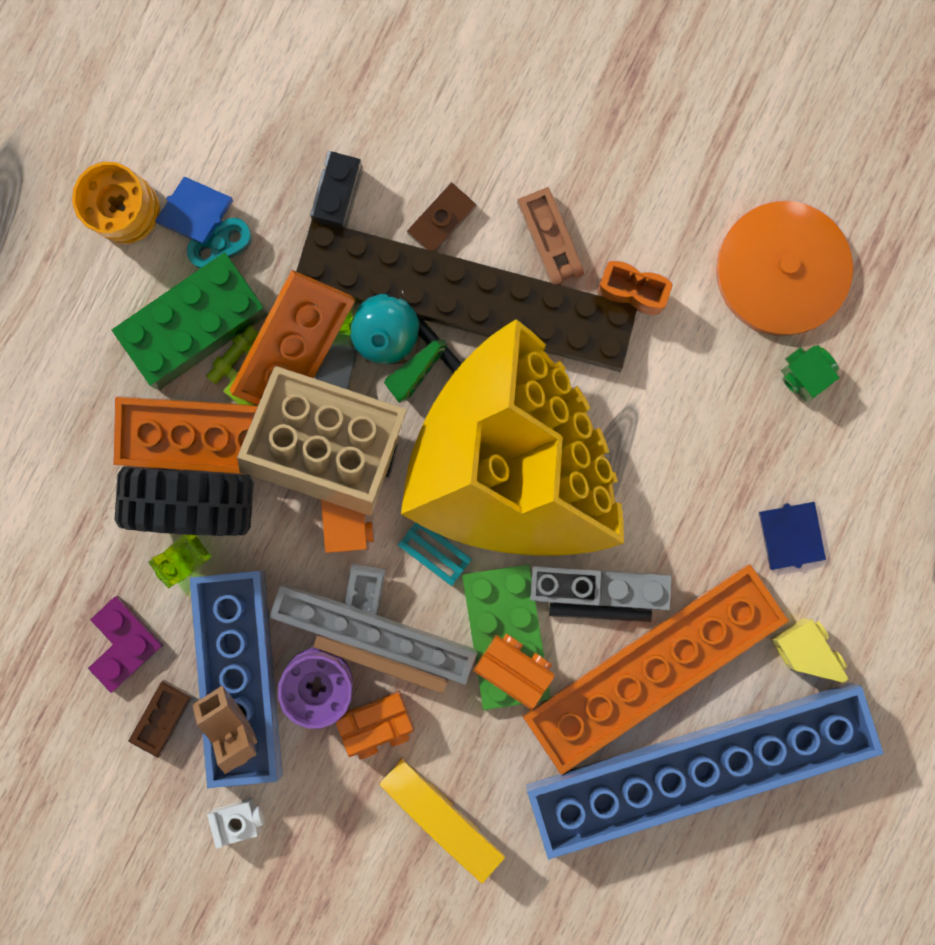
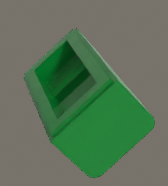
[384,340,448,403]

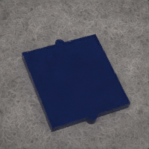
[759,501,826,570]

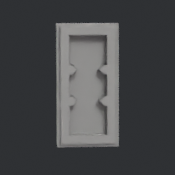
[345,563,386,615]

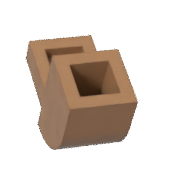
[192,686,258,774]

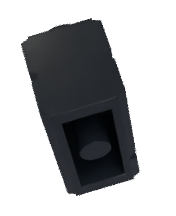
[310,151,363,228]

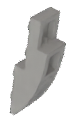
[530,566,672,610]

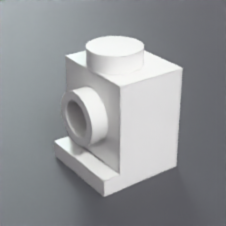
[207,798,264,849]

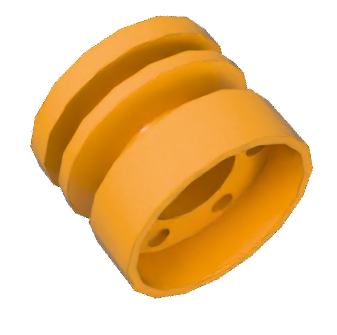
[72,161,160,244]

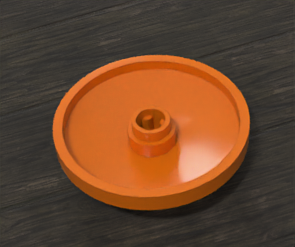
[716,201,853,336]

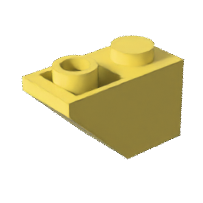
[770,618,849,683]

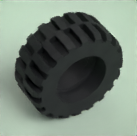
[114,467,254,536]

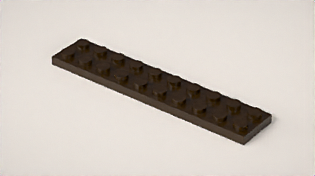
[296,220,637,372]

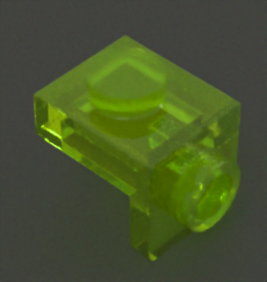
[149,535,212,588]

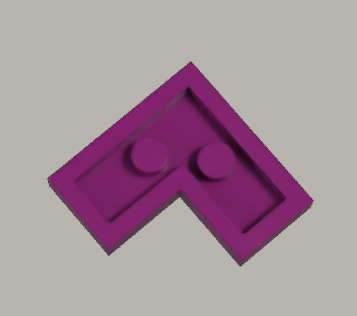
[88,596,164,693]

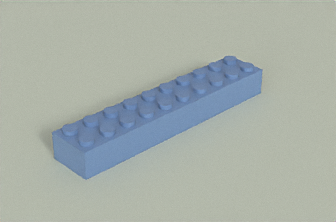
[526,683,884,860]

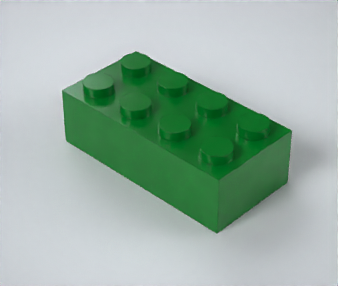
[111,252,269,391]

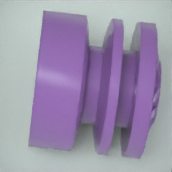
[278,647,353,729]

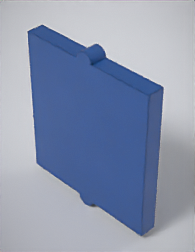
[155,176,234,246]

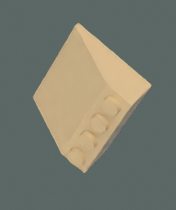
[237,366,407,516]

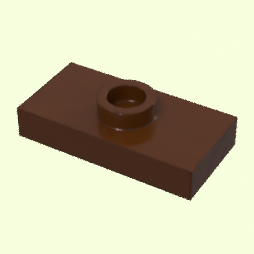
[407,182,477,252]
[128,680,194,758]

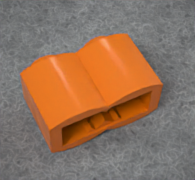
[596,261,673,315]

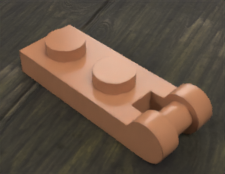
[517,187,584,285]

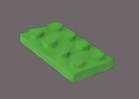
[462,564,551,710]

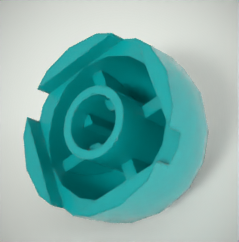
[350,294,419,365]

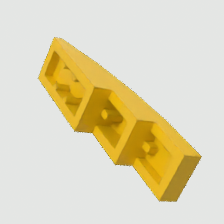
[379,758,505,884]

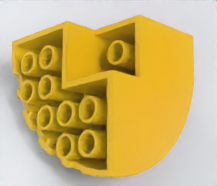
[401,319,624,556]

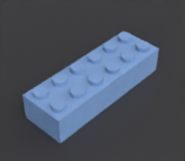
[189,570,283,788]

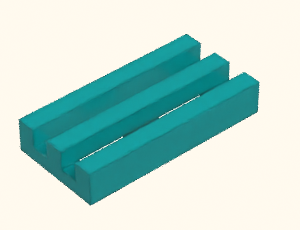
[398,522,472,586]

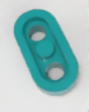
[187,218,252,269]

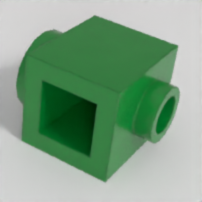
[780,345,840,402]

